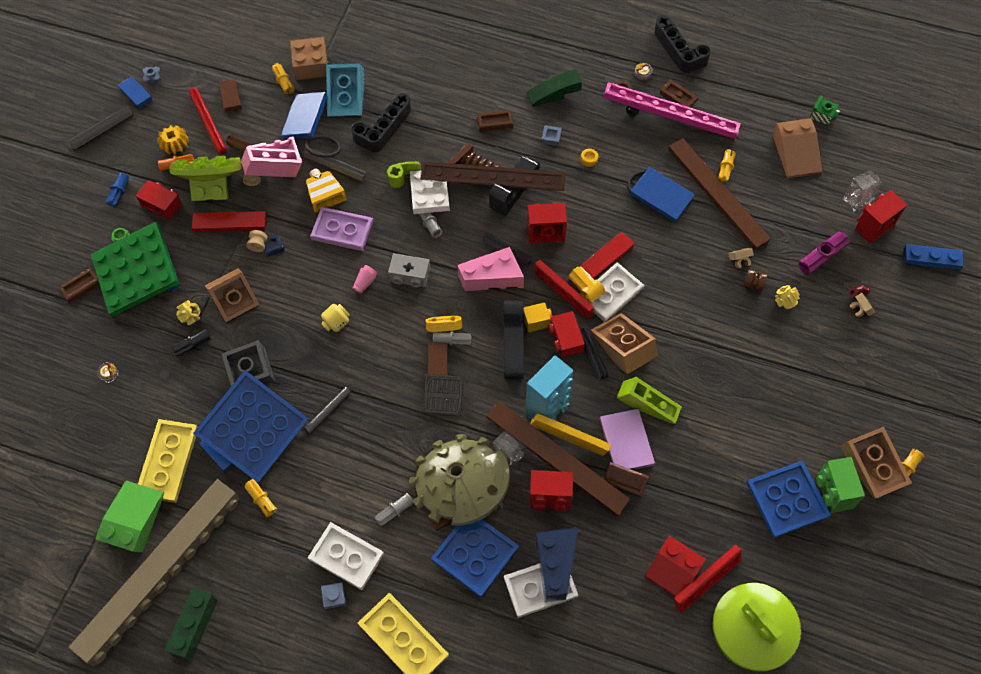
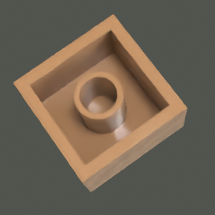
[290,37,328,80]

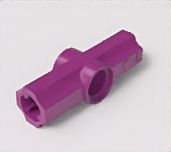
[798,231,850,275]

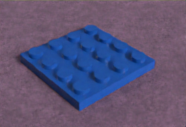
[193,370,309,483]

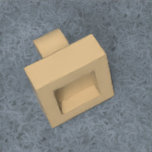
[728,248,754,268]
[850,293,875,317]

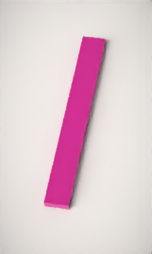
[603,82,740,139]

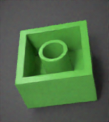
[816,457,865,513]

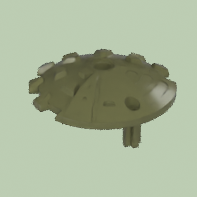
[409,434,510,526]

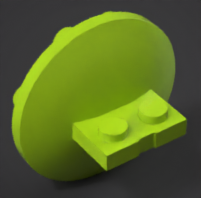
[169,156,243,201]
[713,583,801,672]

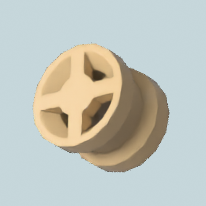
[246,230,267,252]

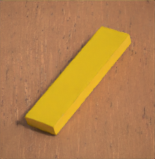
[530,413,611,456]

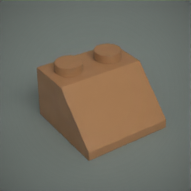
[205,268,259,322]

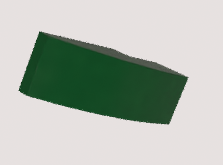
[527,69,582,106]

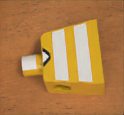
[306,169,346,213]

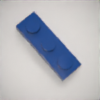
[904,244,963,270]

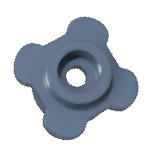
[143,67,160,83]

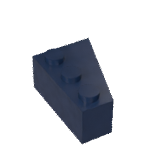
[536,528,579,602]

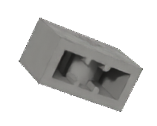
[388,253,431,288]

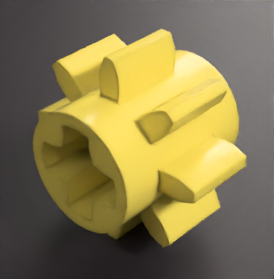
[775,285,800,309]
[176,300,201,325]

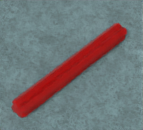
[189,87,227,154]

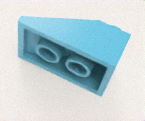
[326,64,364,117]

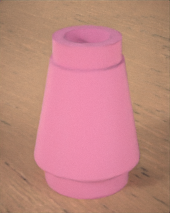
[352,265,377,294]

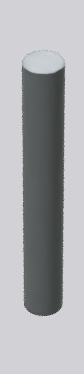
[304,387,351,434]

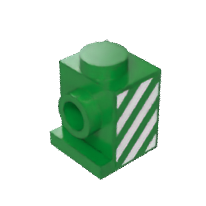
[810,95,840,126]

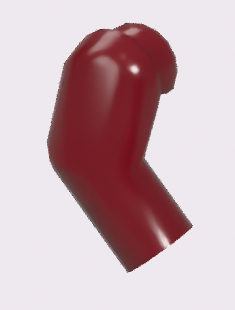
[848,284,870,298]

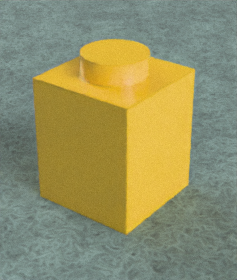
[523,303,552,333]

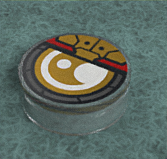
[97,362,118,383]

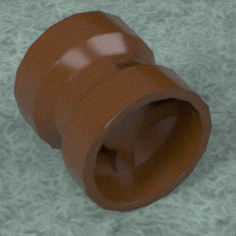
[744,269,768,292]

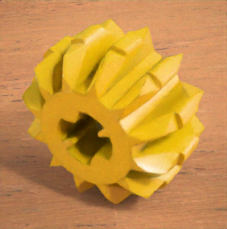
[157,125,189,155]

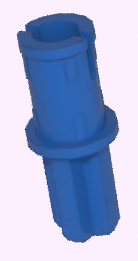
[106,173,130,207]

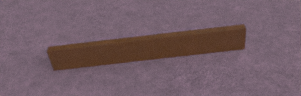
[668,138,771,250]
[420,161,566,191]
[486,401,630,516]

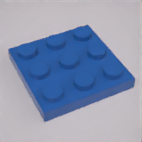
[746,460,831,539]
[431,519,519,598]

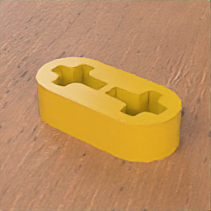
[425,316,462,332]

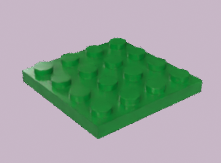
[91,222,179,317]

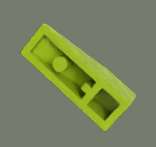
[617,377,682,424]

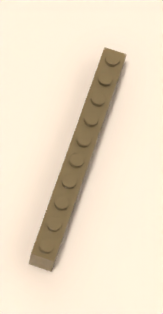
[69,479,240,667]

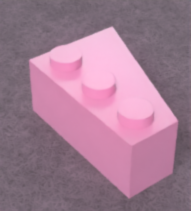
[241,137,302,177]
[458,247,524,291]

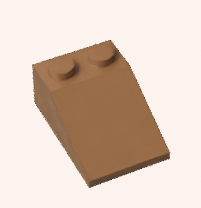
[773,118,822,178]
[591,313,658,374]
[840,427,912,499]

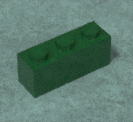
[165,588,218,662]

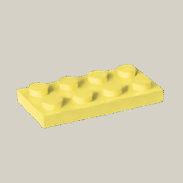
[138,419,198,503]
[358,593,449,674]

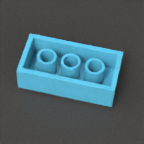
[525,356,574,421]

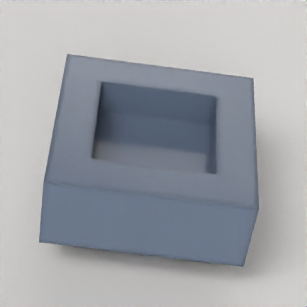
[541,125,562,146]
[321,583,346,609]

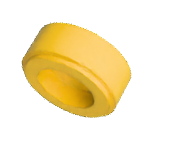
[580,149,598,167]

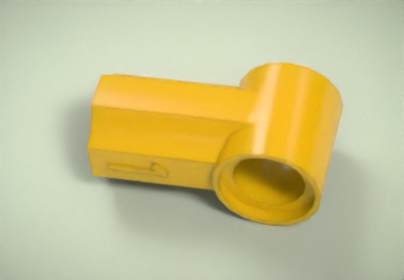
[569,267,606,303]

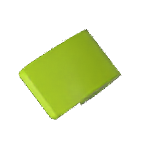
[387,162,421,188]

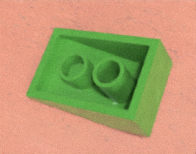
[95,481,164,553]

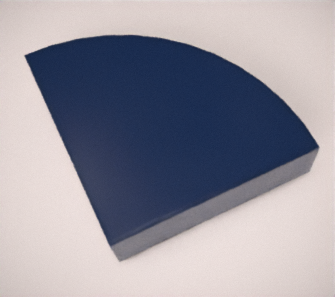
[265,233,285,257]

